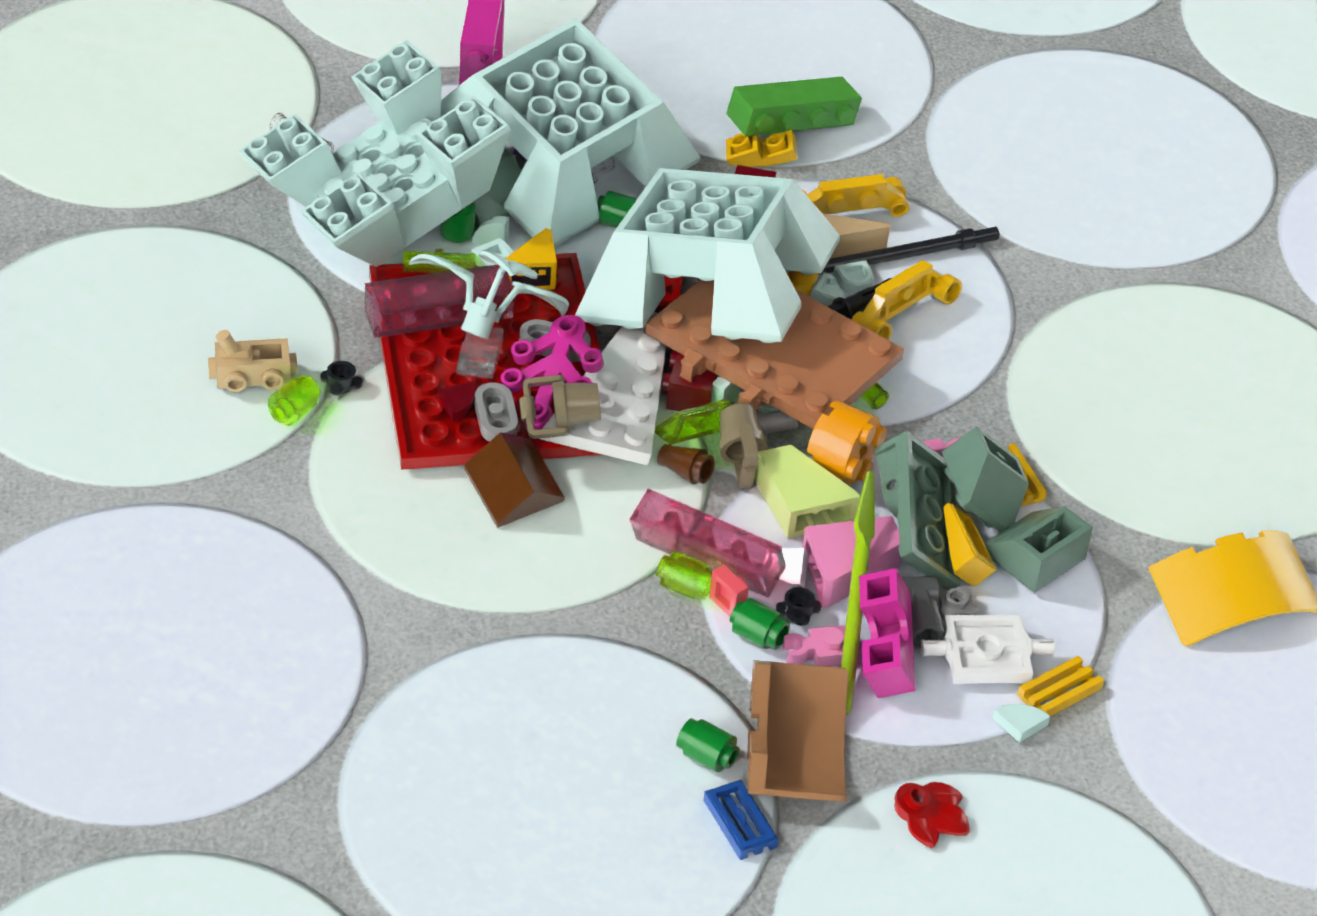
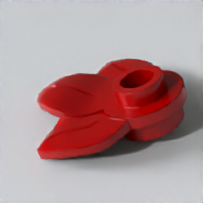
[894,782,970,849]

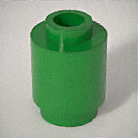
[597,190,637,228]
[440,202,476,243]
[729,598,790,650]
[676,718,740,773]

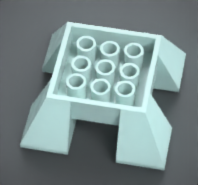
[440,18,701,248]
[239,40,511,267]
[575,168,840,343]

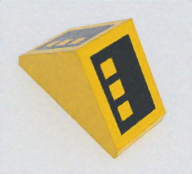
[500,228,557,291]

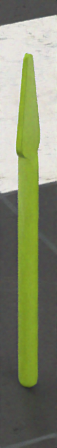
[841,471,875,715]

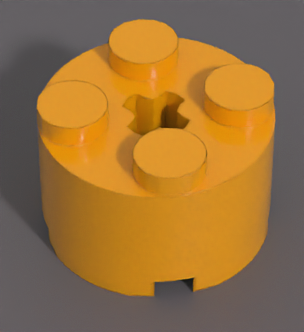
[807,400,887,485]

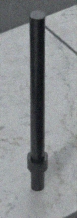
[818,226,1000,275]

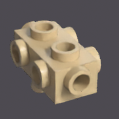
[208,330,297,392]

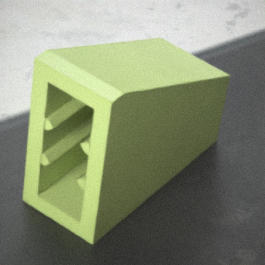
[754,445,860,539]

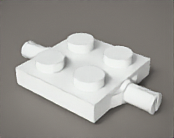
[921,615,1055,684]

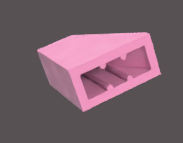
[802,516,901,608]

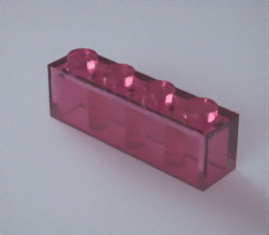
[365,265,514,338]
[629,488,786,598]

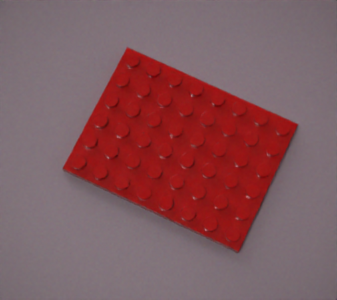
[369,253,603,470]

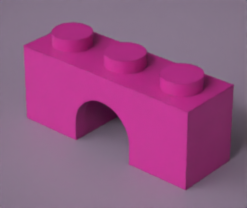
[859,568,916,698]

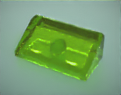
[654,399,731,445]

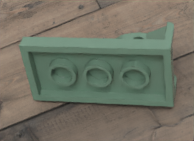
[874,431,960,590]

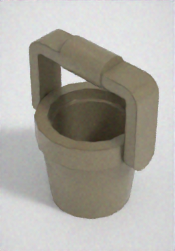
[519,375,601,439]
[719,403,768,488]

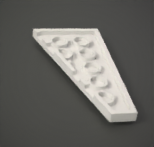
[540,312,666,465]

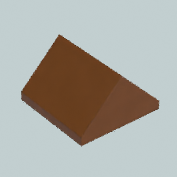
[464,432,565,528]

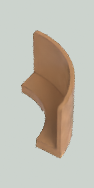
[747,660,848,802]

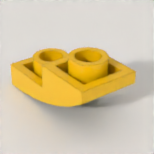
[726,130,798,167]

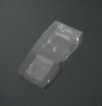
[456,327,504,379]

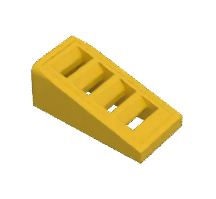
[943,503,996,586]

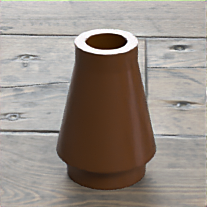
[657,444,715,485]

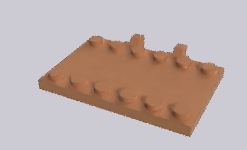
[645,280,904,430]

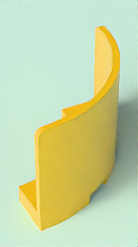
[1148,530,1317,646]

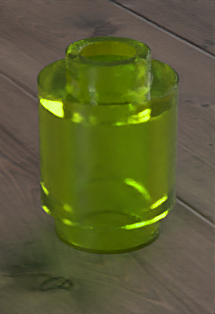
[268,375,320,426]
[656,550,712,600]

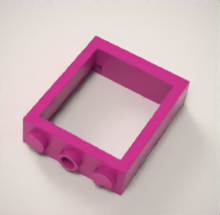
[459,0,505,85]

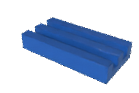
[703,780,778,860]

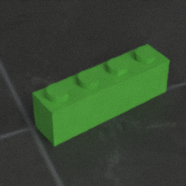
[726,76,862,136]

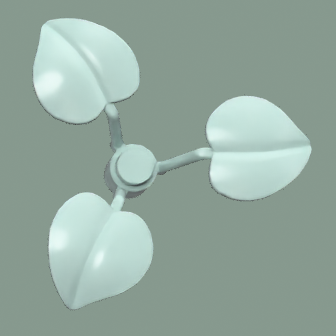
[409,251,569,340]

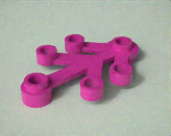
[501,315,604,430]

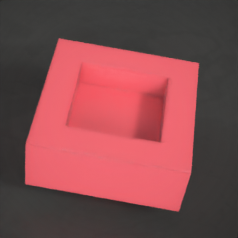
[709,564,749,616]

